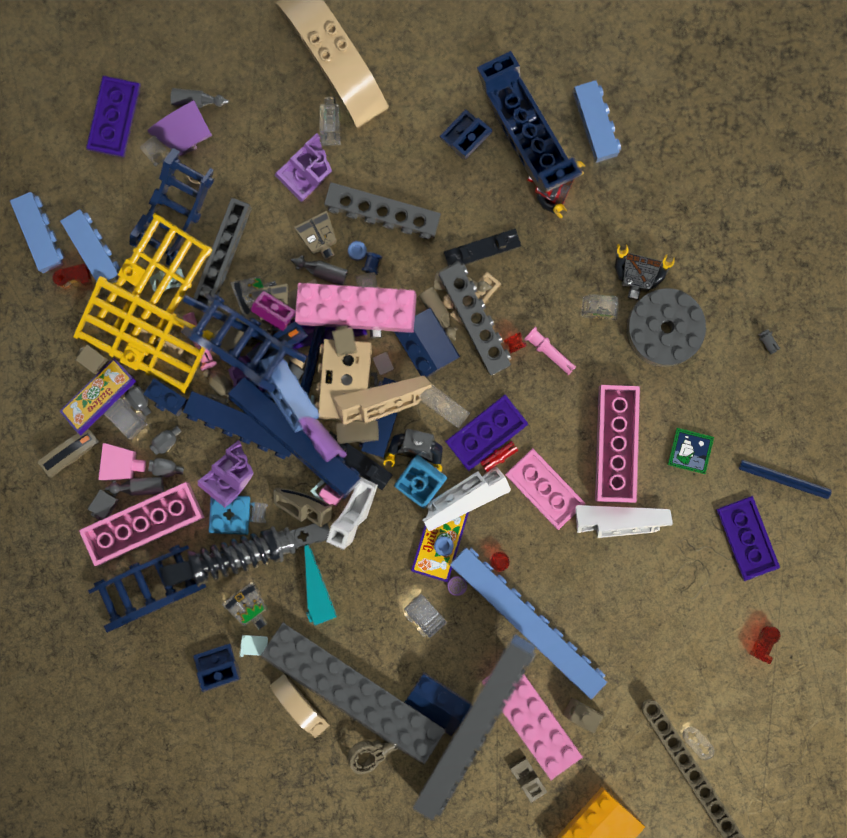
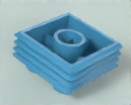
[394,455,447,509]
[209,496,250,535]

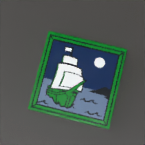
[667,428,714,474]

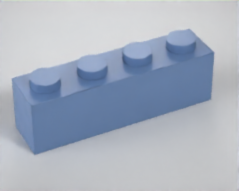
[573,80,621,163]
[10,192,64,273]
[60,209,121,289]
[257,355,319,432]

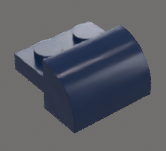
[440,109,492,160]
[193,643,241,692]

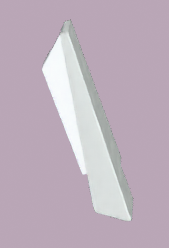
[423,466,511,531]
[576,505,673,538]

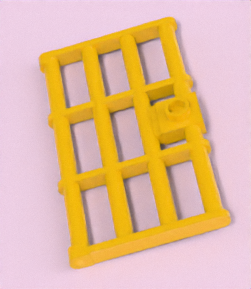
[94,213,213,357]
[73,276,214,394]

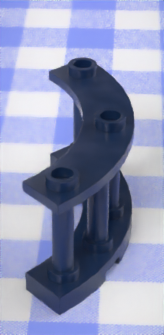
[129,148,214,266]
[181,293,298,393]
[88,545,206,633]

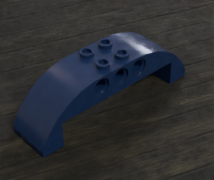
[477,51,582,192]

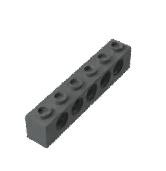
[324,182,441,240]
[193,198,252,309]
[437,261,512,375]

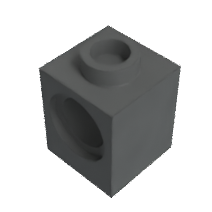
[88,489,120,521]

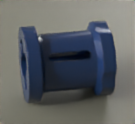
[361,252,382,275]

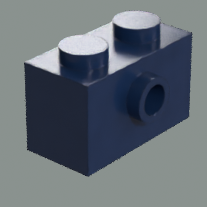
[143,379,188,416]

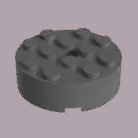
[626,288,706,367]

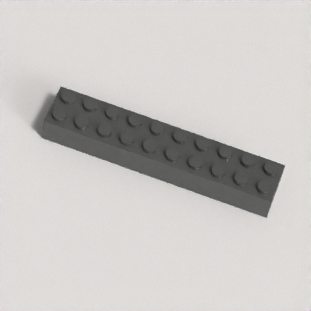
[260,623,446,765]
[413,634,536,821]

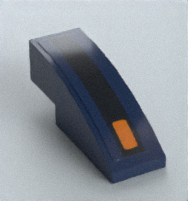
[247,322,308,367]

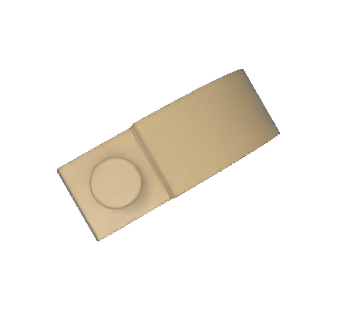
[270,674,330,738]

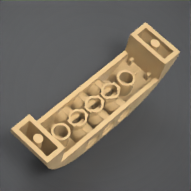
[275,0,388,128]

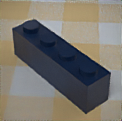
[359,377,398,458]

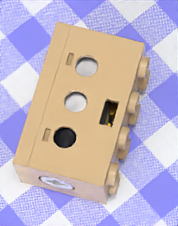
[316,339,372,422]

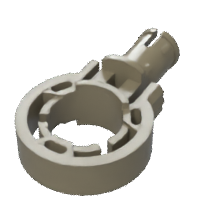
[347,740,398,774]

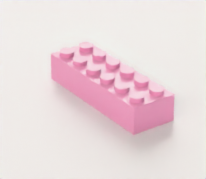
[295,283,417,333]
[595,385,640,503]
[79,482,205,566]
[482,675,582,780]

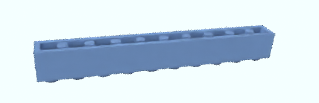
[449,548,607,699]

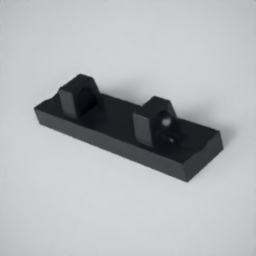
[443,228,522,266]
[329,431,393,490]

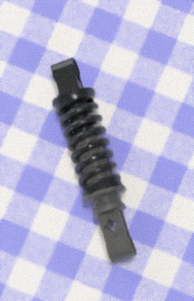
[160,523,330,587]

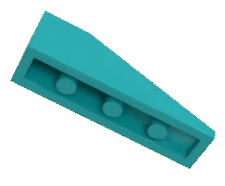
[305,544,337,626]

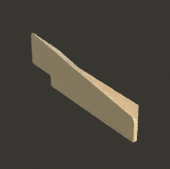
[334,376,432,425]

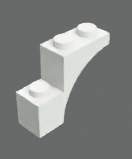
[327,477,378,549]

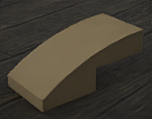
[336,421,379,444]
[509,756,547,802]

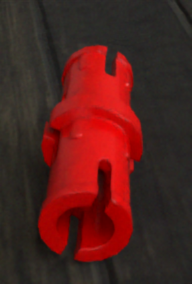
[480,441,518,472]

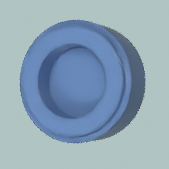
[348,241,367,261]
[434,536,454,556]

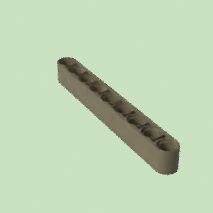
[641,699,745,838]

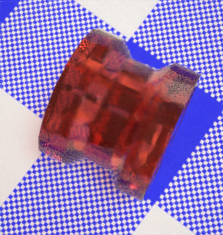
[504,332,527,354]
[490,552,510,572]

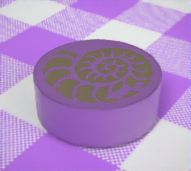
[448,576,467,596]

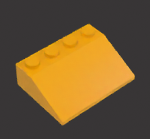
[556,787,645,838]

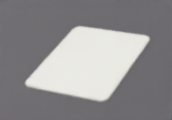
[373,352,394,375]

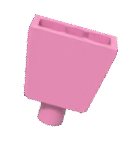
[98,443,146,480]

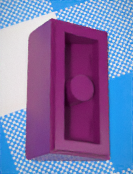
[251,291,296,331]

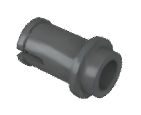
[759,329,780,355]

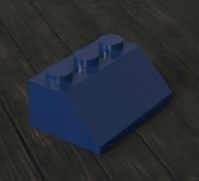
[394,308,460,378]
[404,672,473,736]

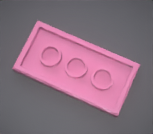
[505,448,586,530]

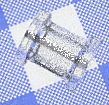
[249,502,268,523]

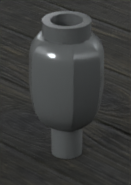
[125,384,151,417]
[149,426,182,455]
[148,458,184,477]

